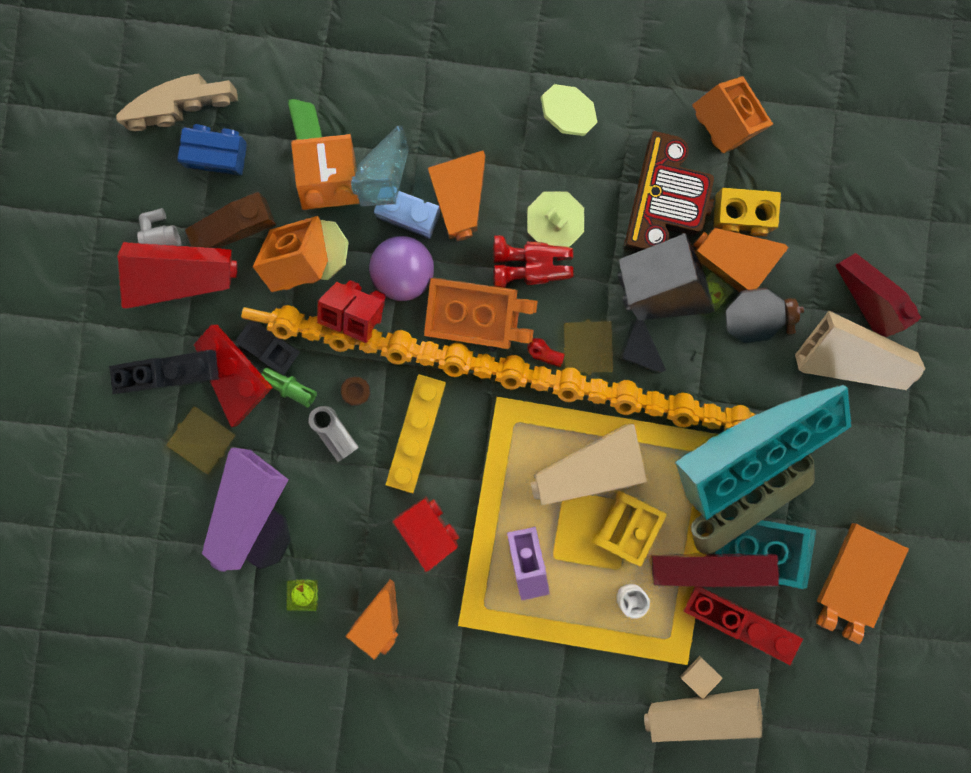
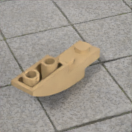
[116,73,238,131]

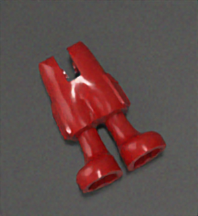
[493,235,574,288]

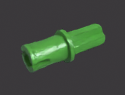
[262,368,317,408]

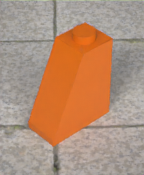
[428,150,485,241]
[693,228,789,292]

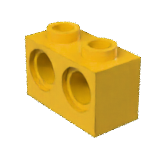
[713,188,781,236]

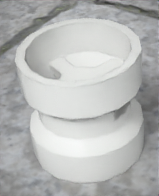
[616,584,650,618]

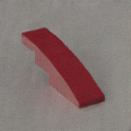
[651,553,779,587]

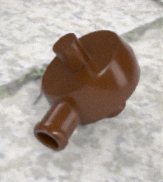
[784,298,804,334]

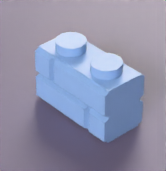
[374,185,440,239]

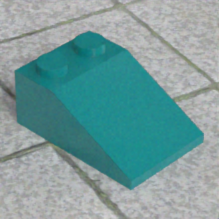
[715,517,816,589]

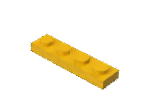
[386,374,446,493]

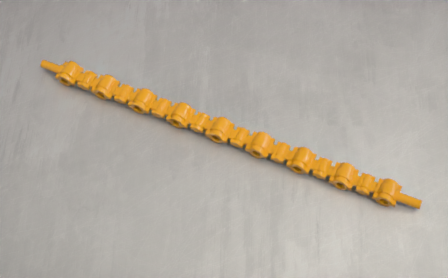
[241,305,755,431]

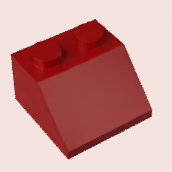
[393,496,459,572]

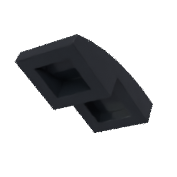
[235,320,300,376]

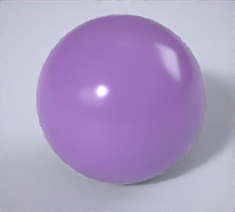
[369,236,434,301]

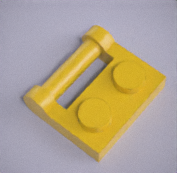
[592,490,667,567]

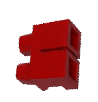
[317,280,386,343]

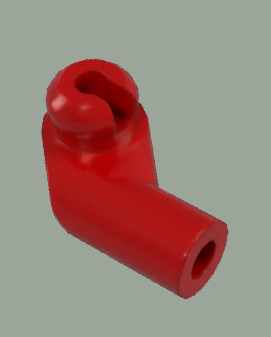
[527,338,565,367]

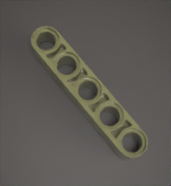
[691,455,815,554]

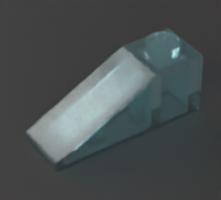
[351,126,409,206]

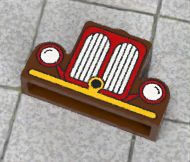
[623,131,714,252]

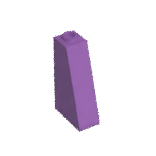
[202,448,289,572]

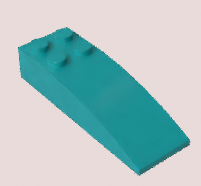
[676,385,852,520]

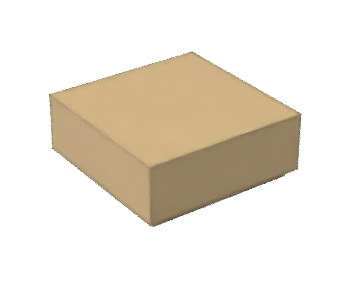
[680,656,723,699]

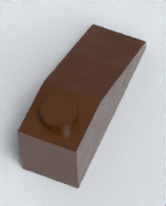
[185,192,276,248]

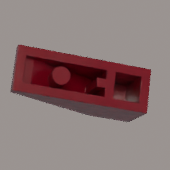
[835,253,922,337]

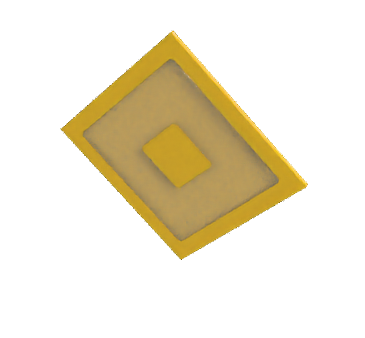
[458,397,719,665]

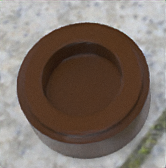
[341,377,371,406]

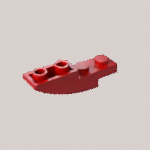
[683,587,803,665]

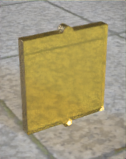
[564,319,613,375]
[166,406,236,474]

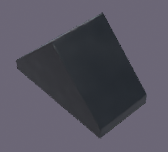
[618,319,666,374]

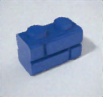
[178,124,247,176]

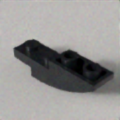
[109,350,219,394]

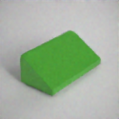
[288,99,322,140]

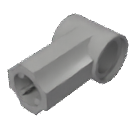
[309,406,359,462]

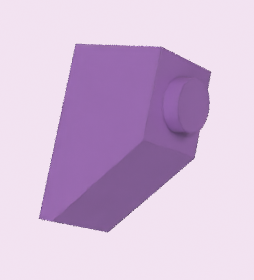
[507,527,550,601]

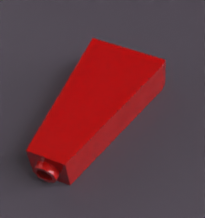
[118,242,237,308]

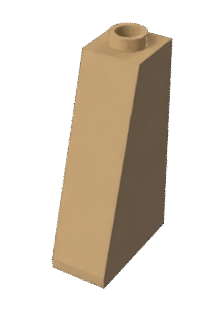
[795,311,925,390]
[530,424,647,505]
[644,689,763,742]

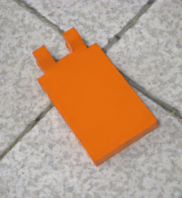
[424,278,538,349]
[816,523,909,644]

